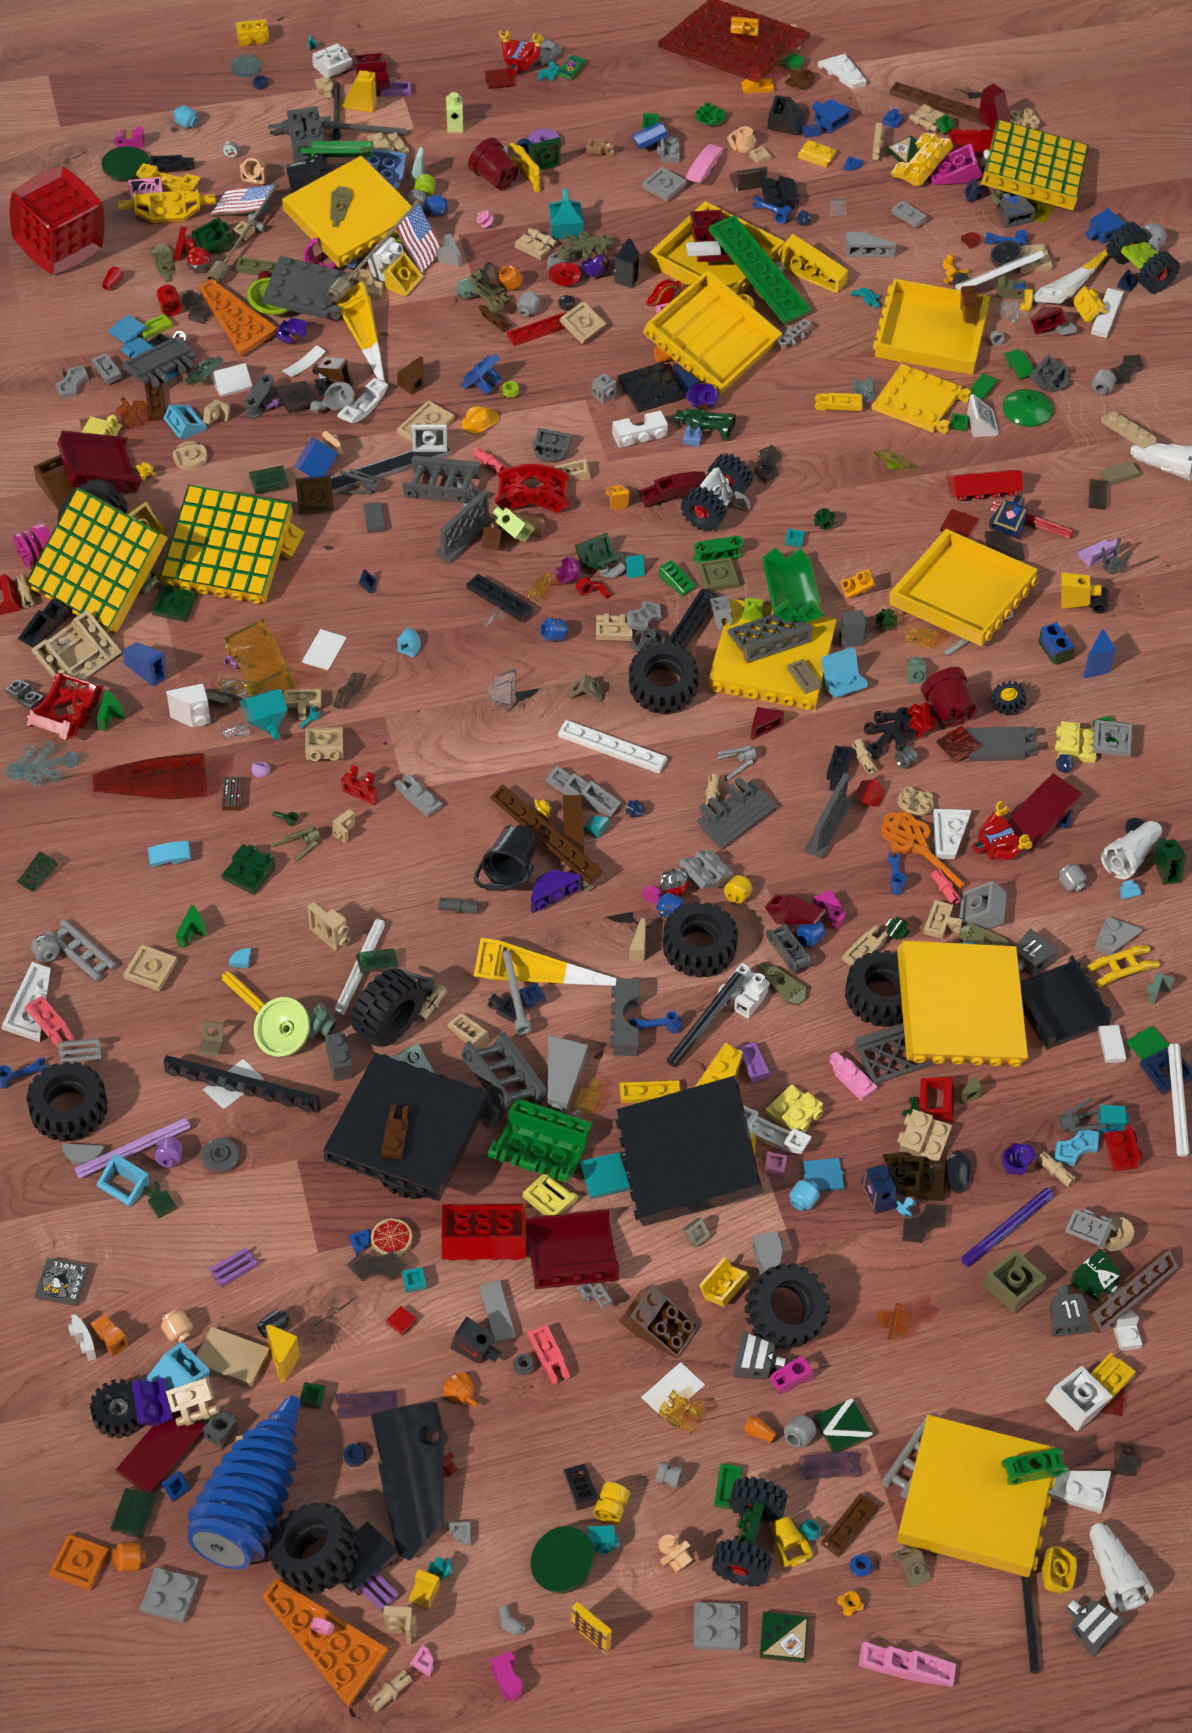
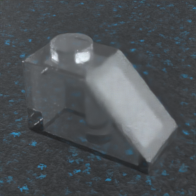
[488,669,517,706]

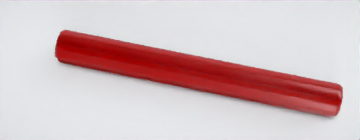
[991,502,1074,539]

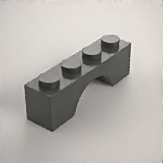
[610,978,640,1056]

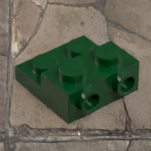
[191,217,234,253]
[222,844,276,895]

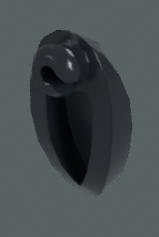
[947,1150,971,1194]

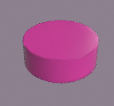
[642,885,662,903]

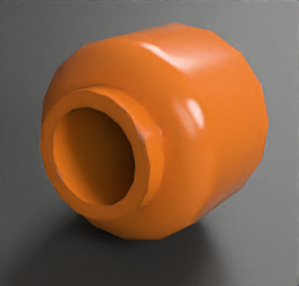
[499,265,523,290]
[112,1542,146,1572]

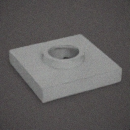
[1093,720,1133,757]

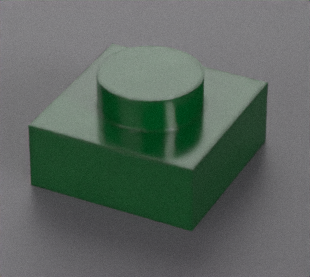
[300,1382,326,1409]

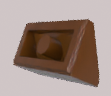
[479,304,512,333]

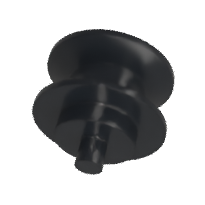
[952,273,970,288]
[313,378,331,396]

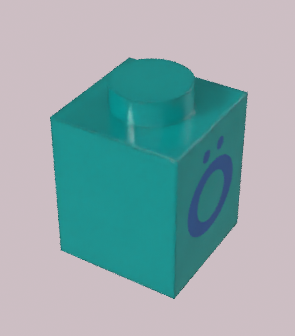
[1097,1105,1129,1133]

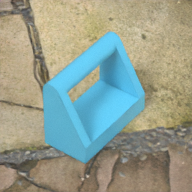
[164,404,207,439]
[96,1154,150,1207]

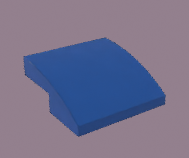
[631,121,669,149]

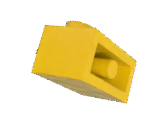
[236,19,269,46]

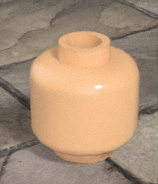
[161,1310,193,1342]

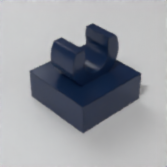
[964,179,985,203]
[519,982,546,1009]

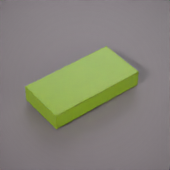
[139,314,173,340]

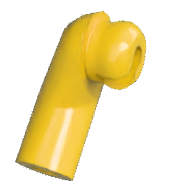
[1020,289,1033,313]

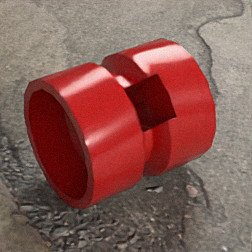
[156,284,182,316]

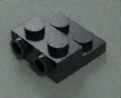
[760,176,800,210]

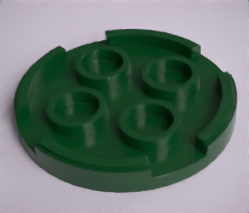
[101,146,150,182]
[530,1526,596,1594]

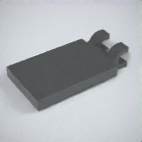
[965,726,1038,762]

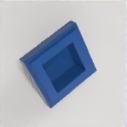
[161,1470,190,1502]

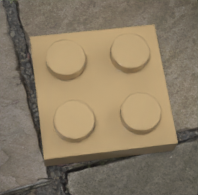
[1017,244,1053,273]
[559,301,606,344]
[123,944,177,992]

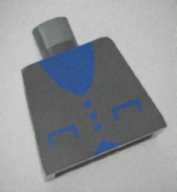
[999,193,1035,228]

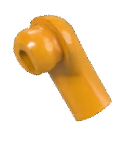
[943,254,958,271]

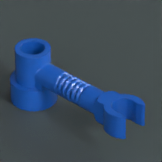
[752,196,792,224]
[985,230,1028,246]
[888,852,906,895]
[628,1011,683,1033]
[0,1057,49,1089]

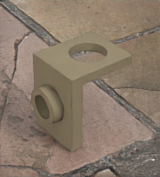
[569,675,604,702]
[198,1021,223,1056]
[891,1546,931,1588]

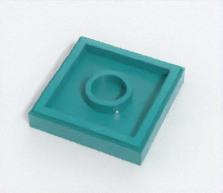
[579,1152,630,1199]

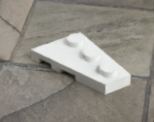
[818,54,867,89]
[933,809,971,859]
[1047,1471,1111,1514]

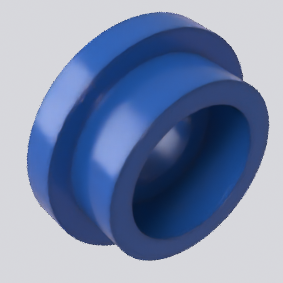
[850,1554,872,1577]

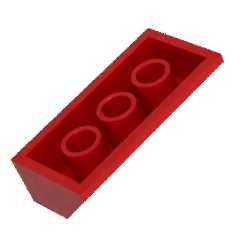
[946,470,1023,500]

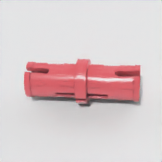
[473,448,506,473]
[931,869,961,906]

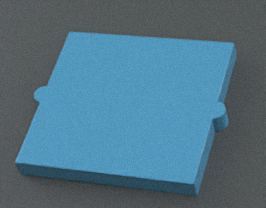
[108,314,146,344]
[803,1158,844,1191]

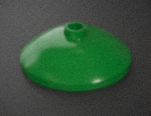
[1002,389,1053,427]

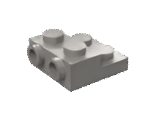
[679,850,734,889]

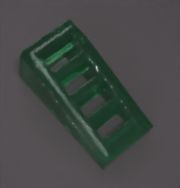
[17,851,58,892]

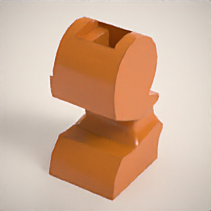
[89,1314,129,1358]

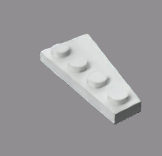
[2,962,51,1042]

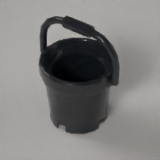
[286,153,347,193]
[473,824,538,892]

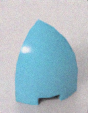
[397,627,421,658]

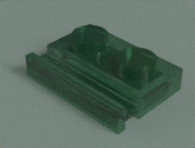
[249,465,289,494]
[111,1487,157,1539]

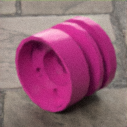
[13,523,51,569]

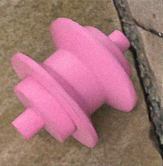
[476,210,494,228]

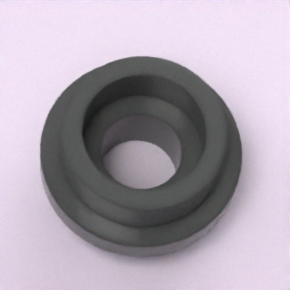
[513,1354,535,1375]

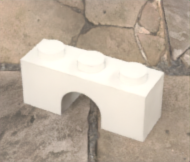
[612,410,668,448]

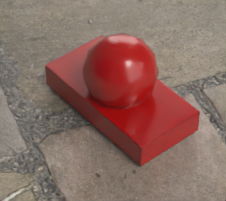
[174,226,196,261]

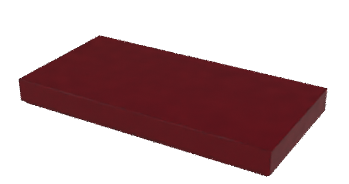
[116,1410,205,1496]

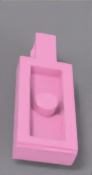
[829,1052,877,1101]

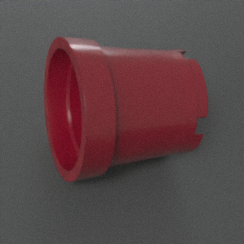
[468,137,520,191]
[920,667,977,728]

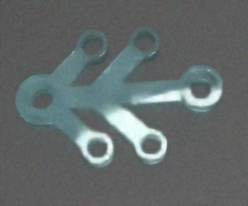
[5,741,79,786]

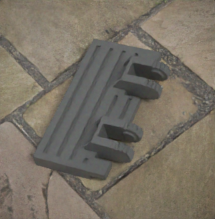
[122,337,197,388]
[697,777,777,850]

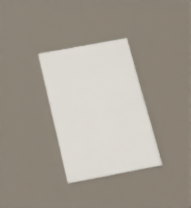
[302,629,347,670]
[203,1059,264,1109]
[641,1362,705,1420]

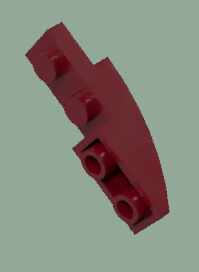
[638,471,707,507]

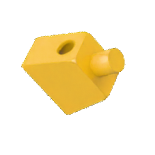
[1061,573,1101,609]

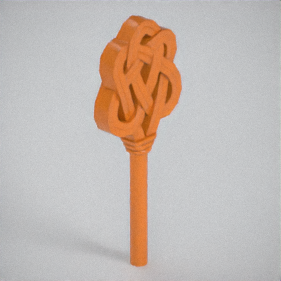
[880,812,966,889]

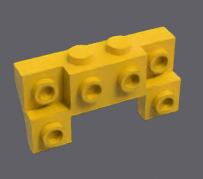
[891,133,954,186]

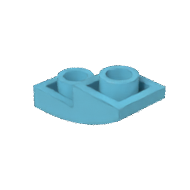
[148,841,191,867]

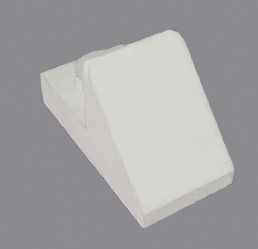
[1112,1309,1142,1351]

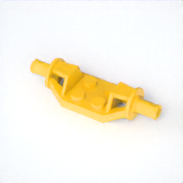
[117,189,216,223]

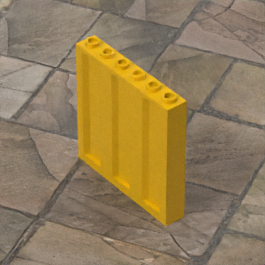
[643,270,782,396]

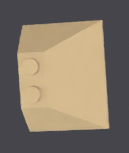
[31,610,122,689]

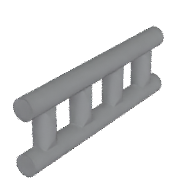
[45,919,117,982]
[881,1415,927,1499]

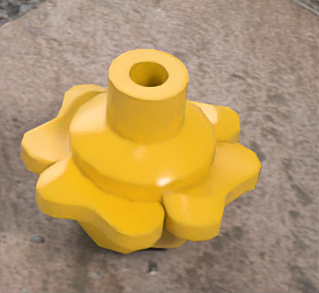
[135,462,155,481]
[534,799,551,818]

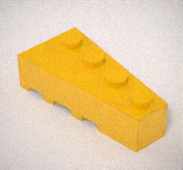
[781,234,848,294]
[695,1043,743,1087]

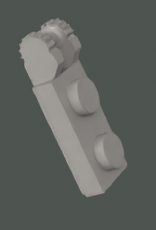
[394,774,442,818]

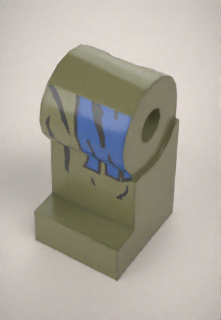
[996,275,1027,299]

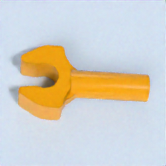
[943,268,969,285]

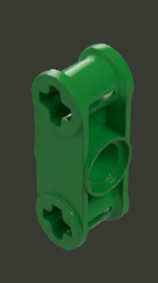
[693,535,744,563]
[1001,1448,1069,1486]

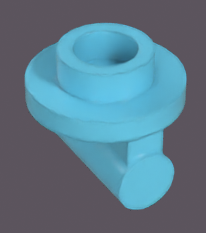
[1119,880,1141,900]
[896,1198,916,1217]

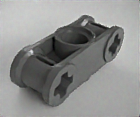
[244,374,275,419]
[766,923,812,974]

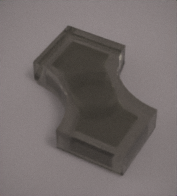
[480,261,500,289]
[181,290,211,324]
[1111,354,1144,384]
[754,445,782,483]
[984,531,1024,560]
[333,672,367,709]
[902,1204,947,1243]
[347,1251,407,1281]

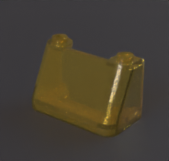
[224,619,298,696]

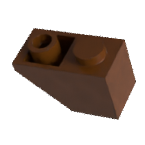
[397,356,424,395]
[481,523,506,550]

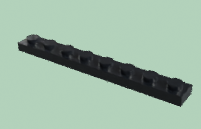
[163,1055,320,1113]

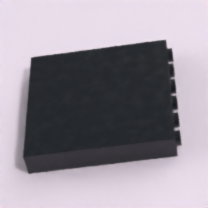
[323,1053,488,1202]
[615,1076,763,1227]

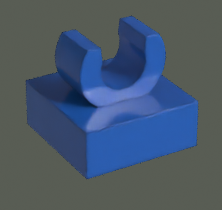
[882,108,903,129]

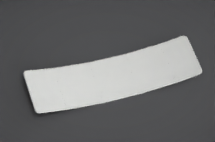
[282,345,326,377]

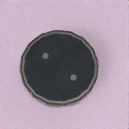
[990,240,1023,267]

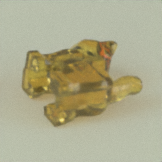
[658,1389,705,1434]

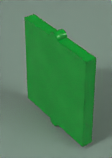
[1126,1026,1169,1060]

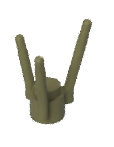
[271,826,320,861]

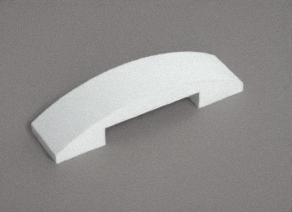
[337,378,388,423]
[743,1105,812,1154]

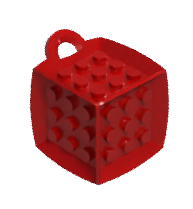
[9,166,105,275]

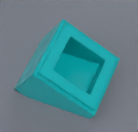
[625,555,645,578]
[583,816,609,838]

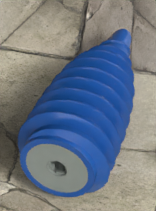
[188,1395,301,1570]

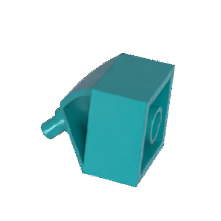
[549,189,584,239]
[239,689,287,740]

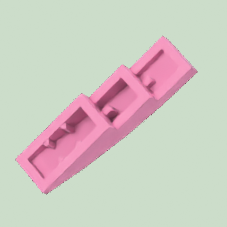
[686,144,723,183]
[858,1642,956,1687]

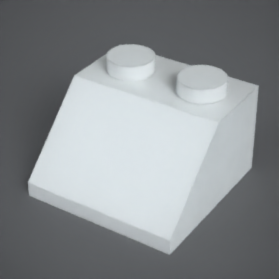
[412,425,447,452]
[166,684,211,728]
[1046,1366,1113,1431]

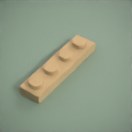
[1101,412,1156,448]

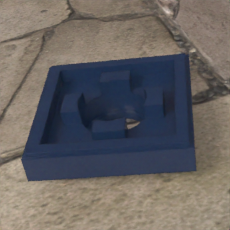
[1139,1047,1192,1095]

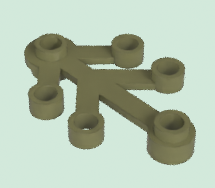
[558,231,614,260]
[468,268,511,313]

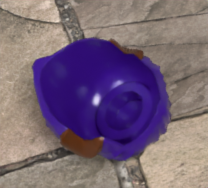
[581,255,609,278]
[276,318,308,344]
[685,382,719,410]
[1002,1143,1038,1175]

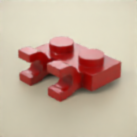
[341,765,378,805]

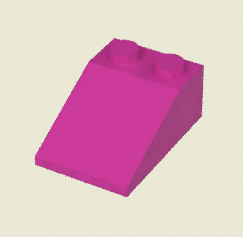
[930,143,983,185]

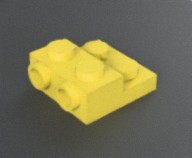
[1055,721,1096,763]
[765,1084,823,1133]

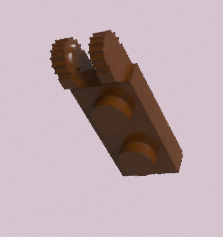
[381,1104,409,1159]

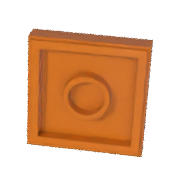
[49,1533,110,1591]

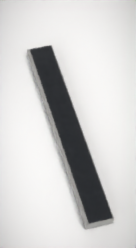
[331,446,451,495]

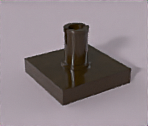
[295,475,334,514]

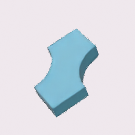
[1054,1130,1100,1166]

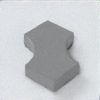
[55,365,89,400]
[626,601,662,631]

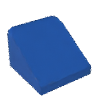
[801,124,821,138]

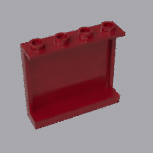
[57,430,142,493]
[526,1210,619,1289]

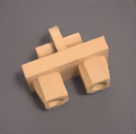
[658,1535,693,1572]

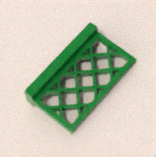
[300,141,374,158]

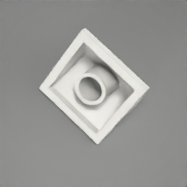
[209,363,252,397]
[967,394,999,437]

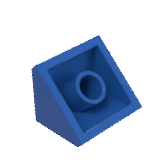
[294,437,339,477]
[1083,629,1116,678]

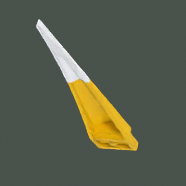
[336,282,385,382]
[474,938,616,986]

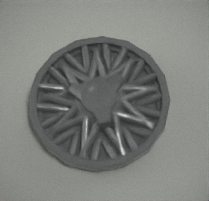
[201,1138,240,1173]

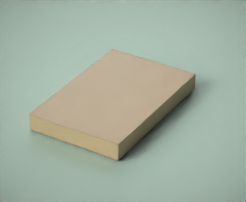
[397,400,455,442]
[196,1327,270,1387]

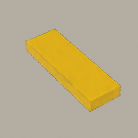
[619,1080,681,1103]

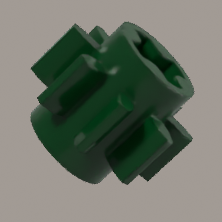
[814,508,836,530]
[875,608,898,631]
[885,916,910,940]

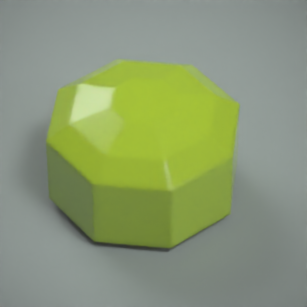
[502,381,519,398]

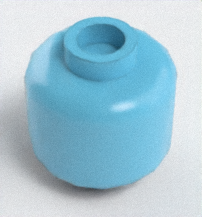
[173,105,198,129]
[789,1180,820,1211]

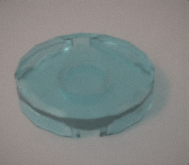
[230,54,262,78]

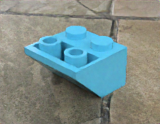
[147,1342,210,1390]

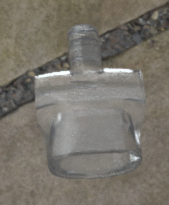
[998,300,1030,323]

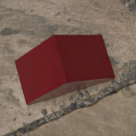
[1030,307,1067,335]
[751,707,784,740]

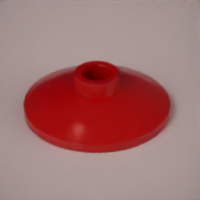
[548,262,581,286]

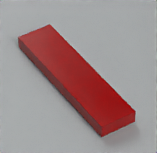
[507,312,567,346]

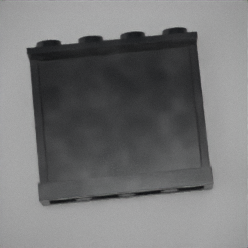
[1020,955,1112,1050]

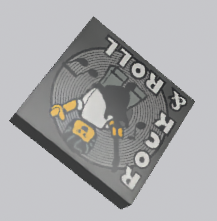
[35,1258,89,1306]

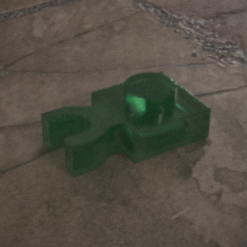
[143,1181,177,1219]

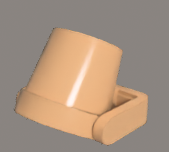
[727,126,756,153]
[240,158,267,184]
[320,431,344,456]

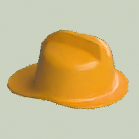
[462,406,499,434]

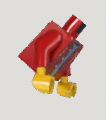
[499,30,544,75]
[972,801,1032,860]

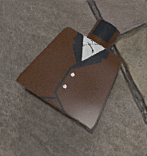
[312,357,354,387]

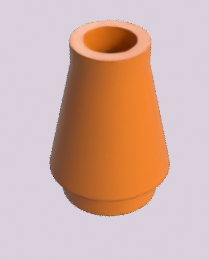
[743,1415,776,1443]

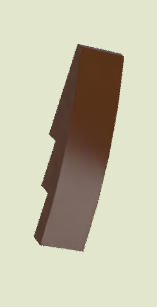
[562,795,585,866]

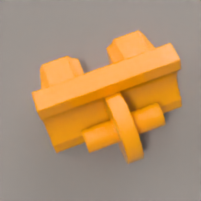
[731,16,759,36]
[841,569,876,599]

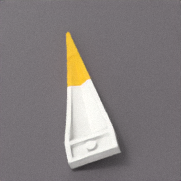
[1033,248,1109,304]

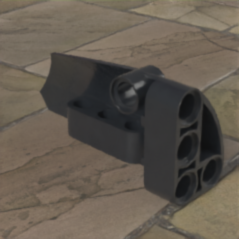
[371,1402,448,1561]

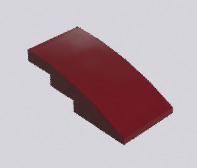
[352,52,391,90]
[690,210,730,262]
[1008,773,1082,851]

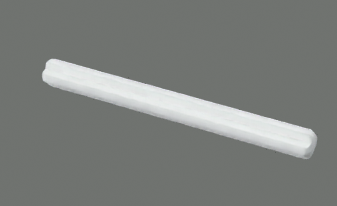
[335,919,385,1015]
[1168,1043,1189,1157]

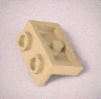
[383,1606,417,1644]

